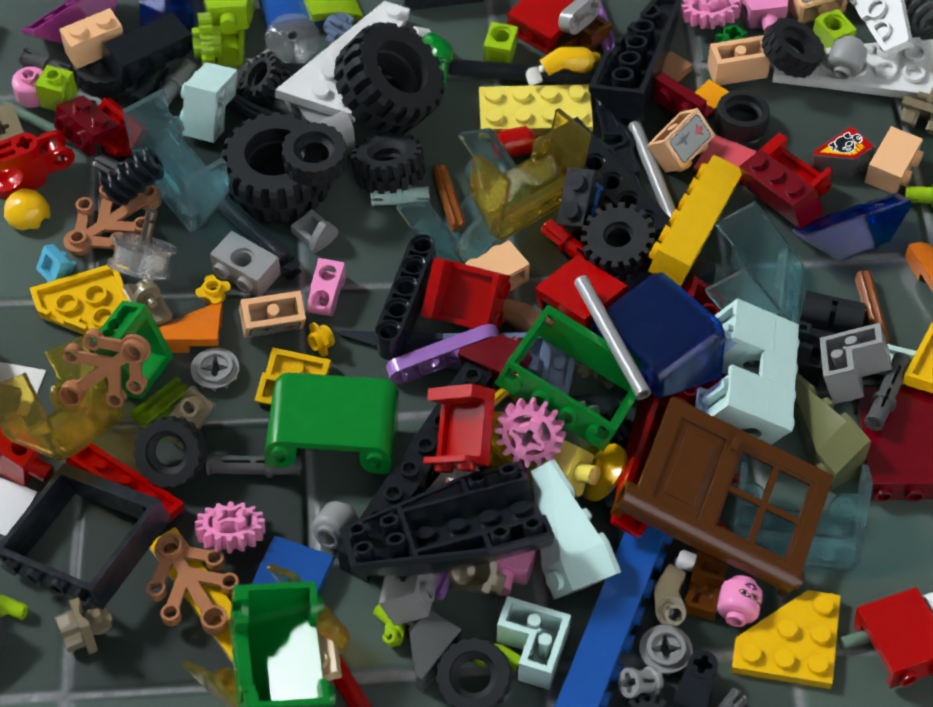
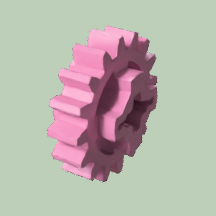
[681,0,741,29]
[495,397,566,467]
[195,501,265,554]

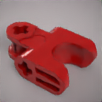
[0,130,75,200]

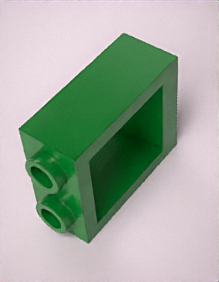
[92,301,174,399]

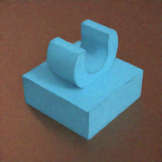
[36,244,76,282]

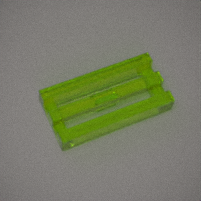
[130,376,189,429]

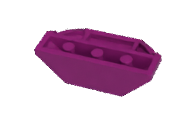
[22,0,117,45]

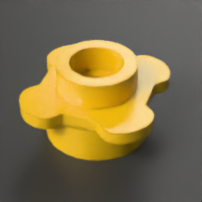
[195,275,231,305]
[307,322,335,357]

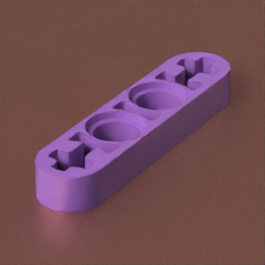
[386,324,500,384]

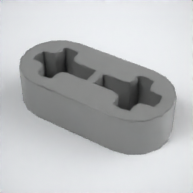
[558,0,601,35]

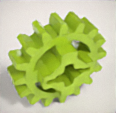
[192,12,222,66]

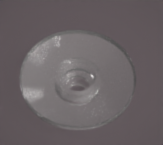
[265,13,320,63]

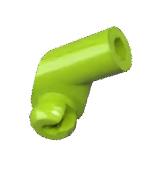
[0,595,29,620]

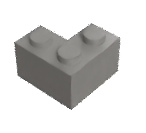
[819,323,892,404]

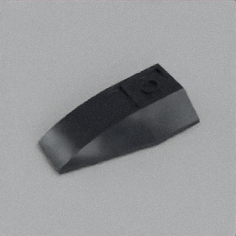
[340,461,555,576]

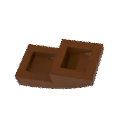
[554,16,613,52]
[684,550,728,621]

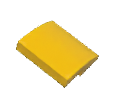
[254,347,332,406]

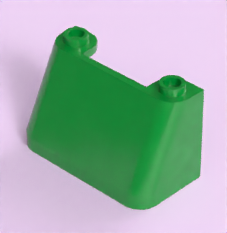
[264,373,399,474]
[230,581,335,707]

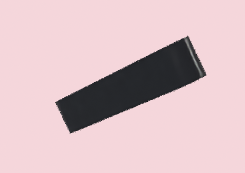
[375,234,437,360]

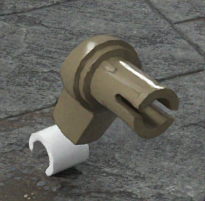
[653,550,697,627]

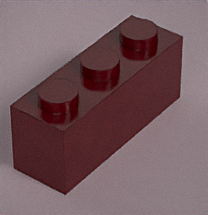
[739,150,823,229]

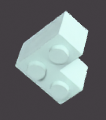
[180,62,237,143]
[497,596,571,690]

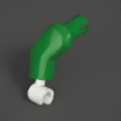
[414,26,453,89]

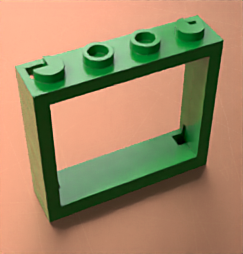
[495,304,653,451]

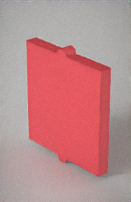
[693,134,757,185]

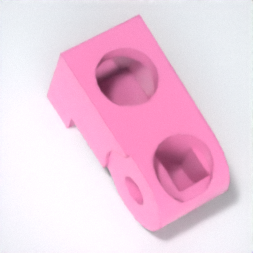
[308,258,347,317]

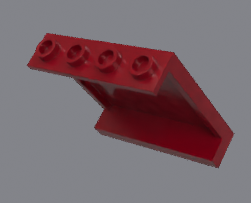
[852,387,933,502]

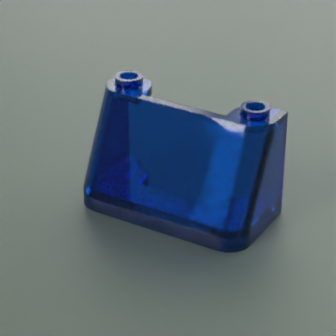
[591,272,725,398]

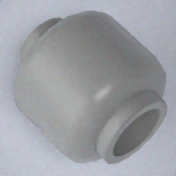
[827,36,867,79]
[312,501,359,549]

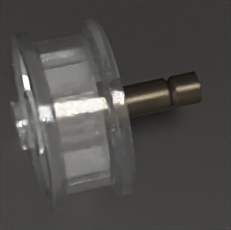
[107,209,178,280]

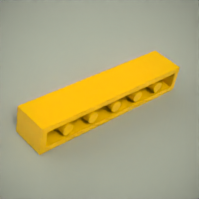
[648,154,742,287]

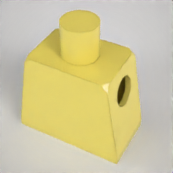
[526,440,601,497]

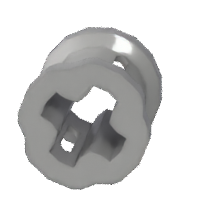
[618,666,663,698]

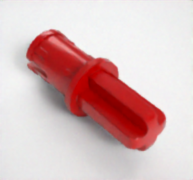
[541,219,585,259]

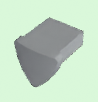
[291,209,339,253]

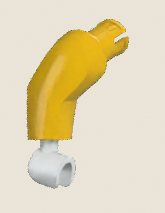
[526,47,601,86]

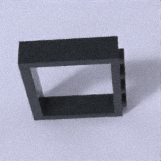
[0,463,171,609]

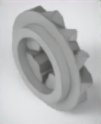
[190,348,240,392]
[639,625,693,676]

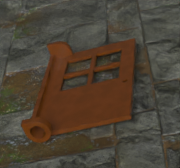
[610,396,834,597]

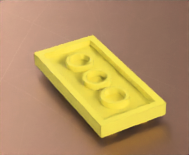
[479,84,593,137]

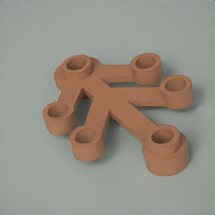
[63,185,162,256]
[58,328,151,408]
[146,533,240,635]

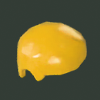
[4,188,51,231]

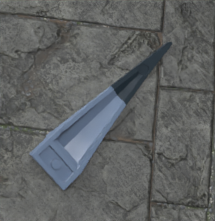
[338,330,576,396]

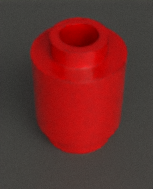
[493,125,536,159]

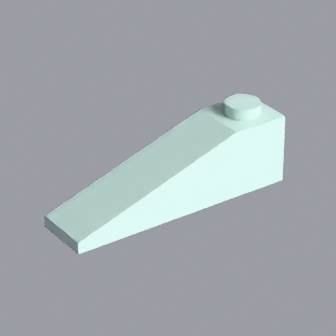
[531,460,621,599]

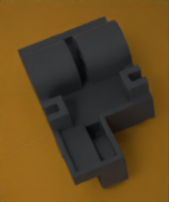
[797,291,866,386]

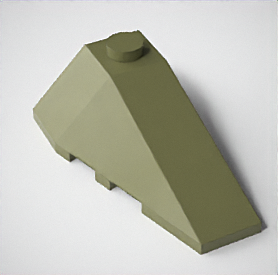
[793,373,871,490]

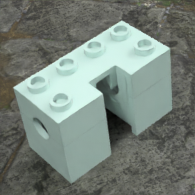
[695,298,800,445]

